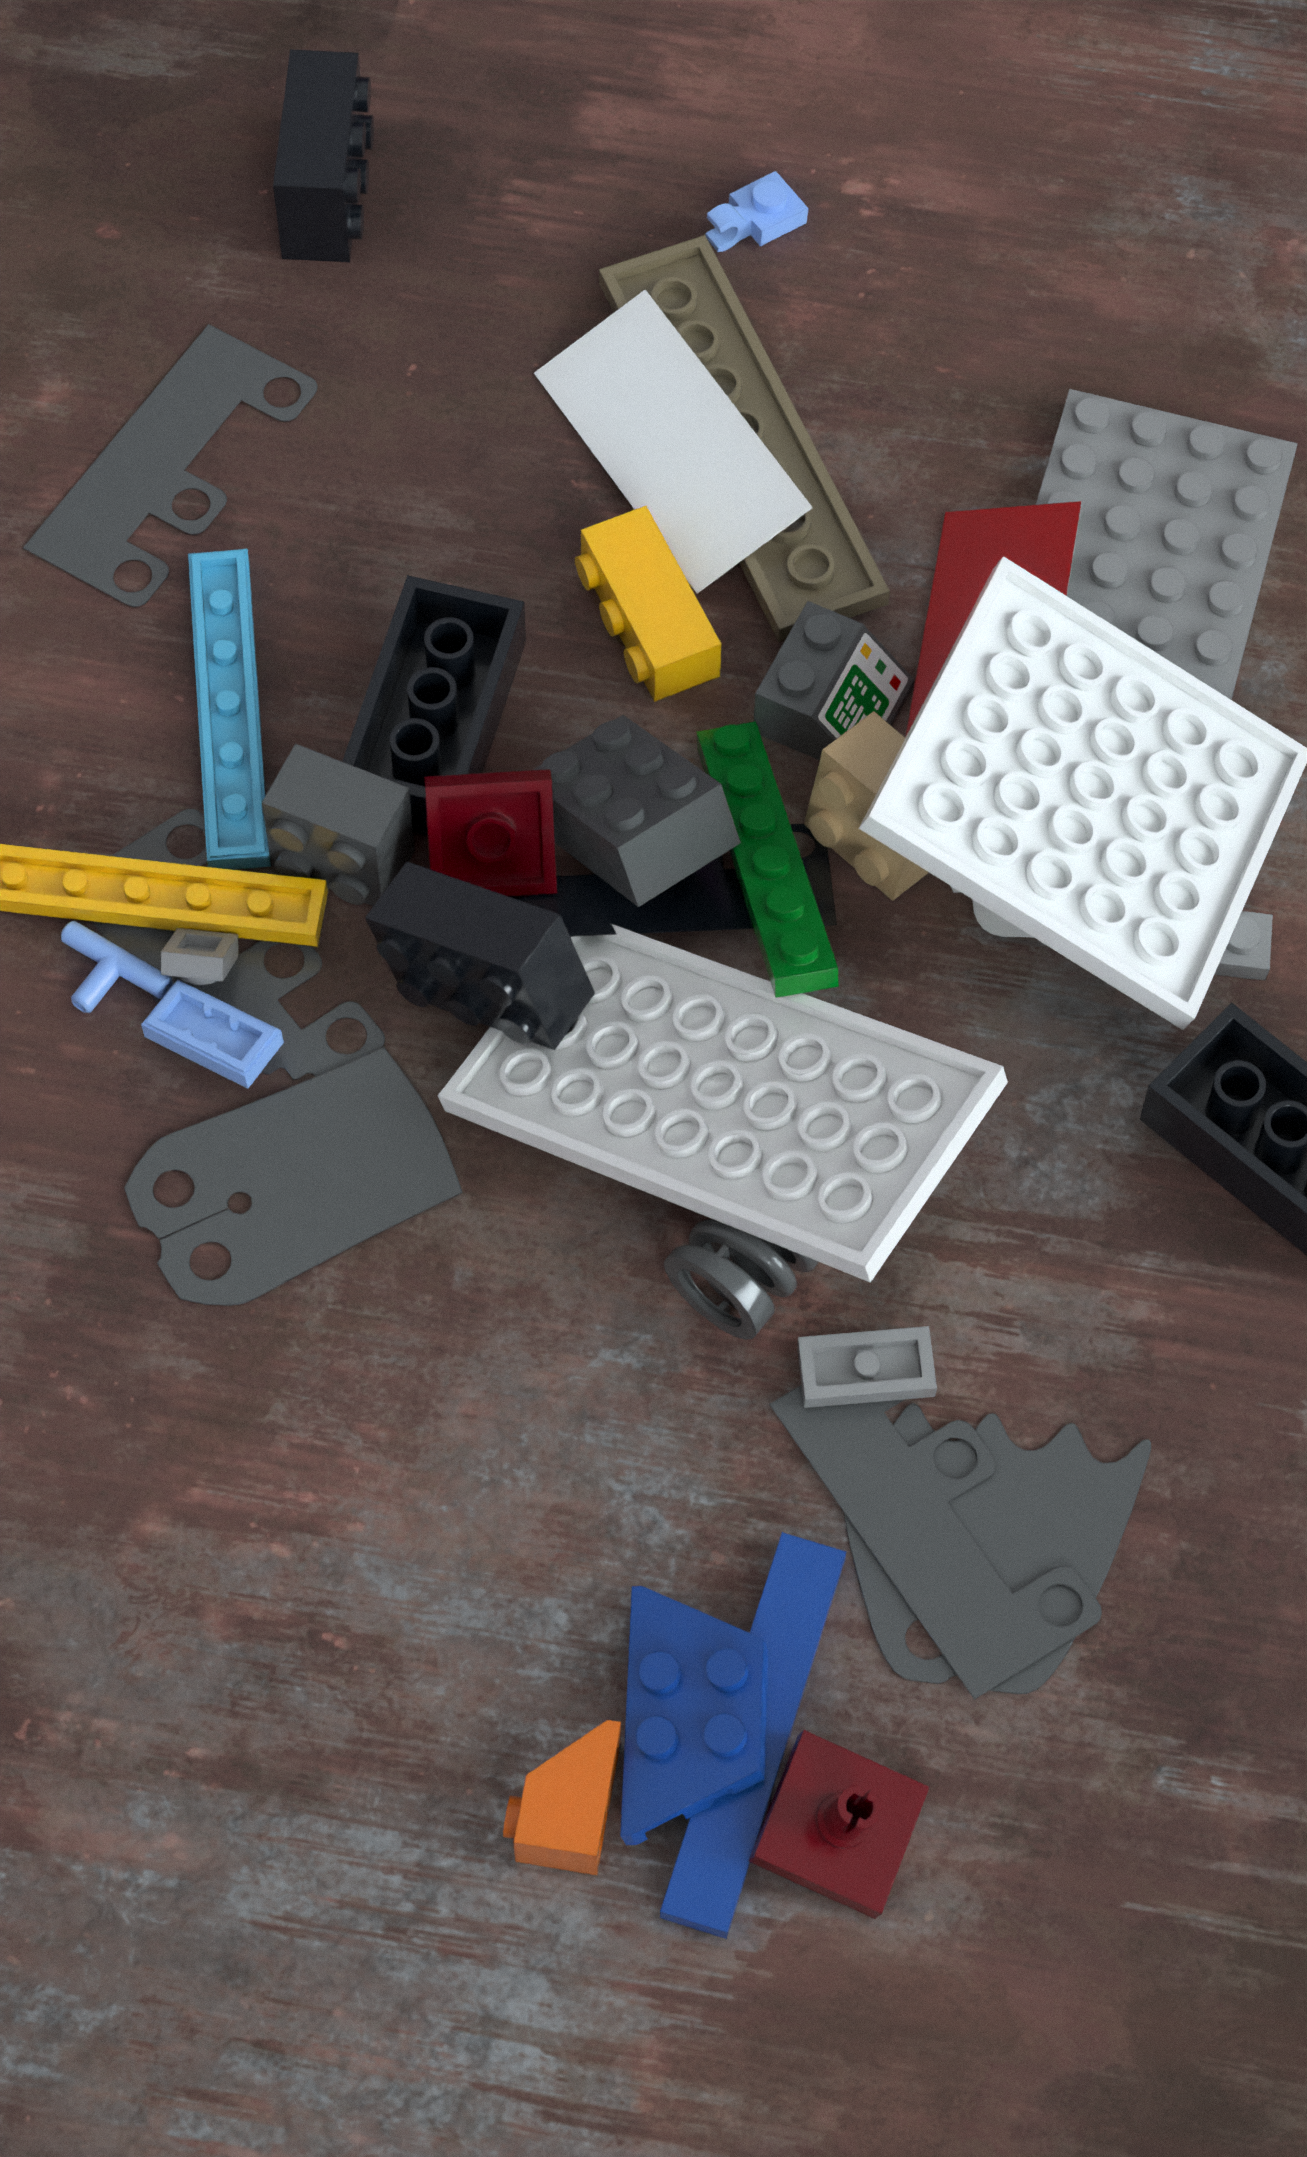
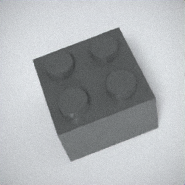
[262,743,415,906]

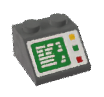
[754,601,914,760]

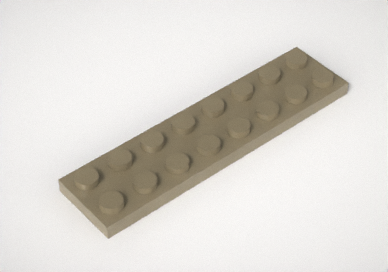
[599,235,890,642]

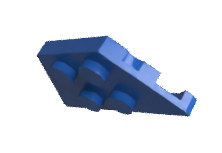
[620,1586,768,1846]

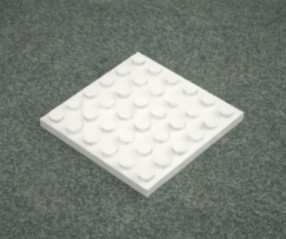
[859,556,1307,1030]

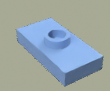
[141,979,284,1089]

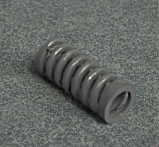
[664,1219,818,1340]

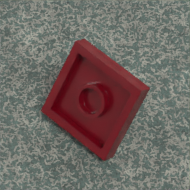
[424,769,557,896]
[748,1730,930,1919]

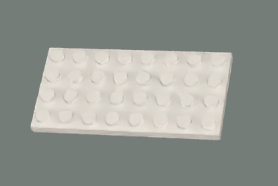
[438,924,1008,1282]

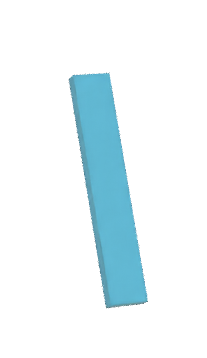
[188,549,271,870]

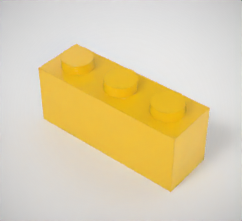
[575,506,721,702]

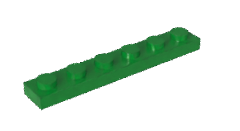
[696,721,839,998]

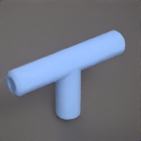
[61,921,173,1013]

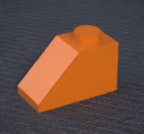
[503,1720,621,1876]

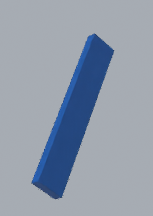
[660,1532,846,1939]

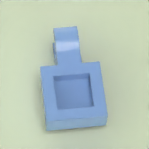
[705,171,808,252]

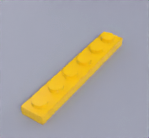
[0,844,328,947]

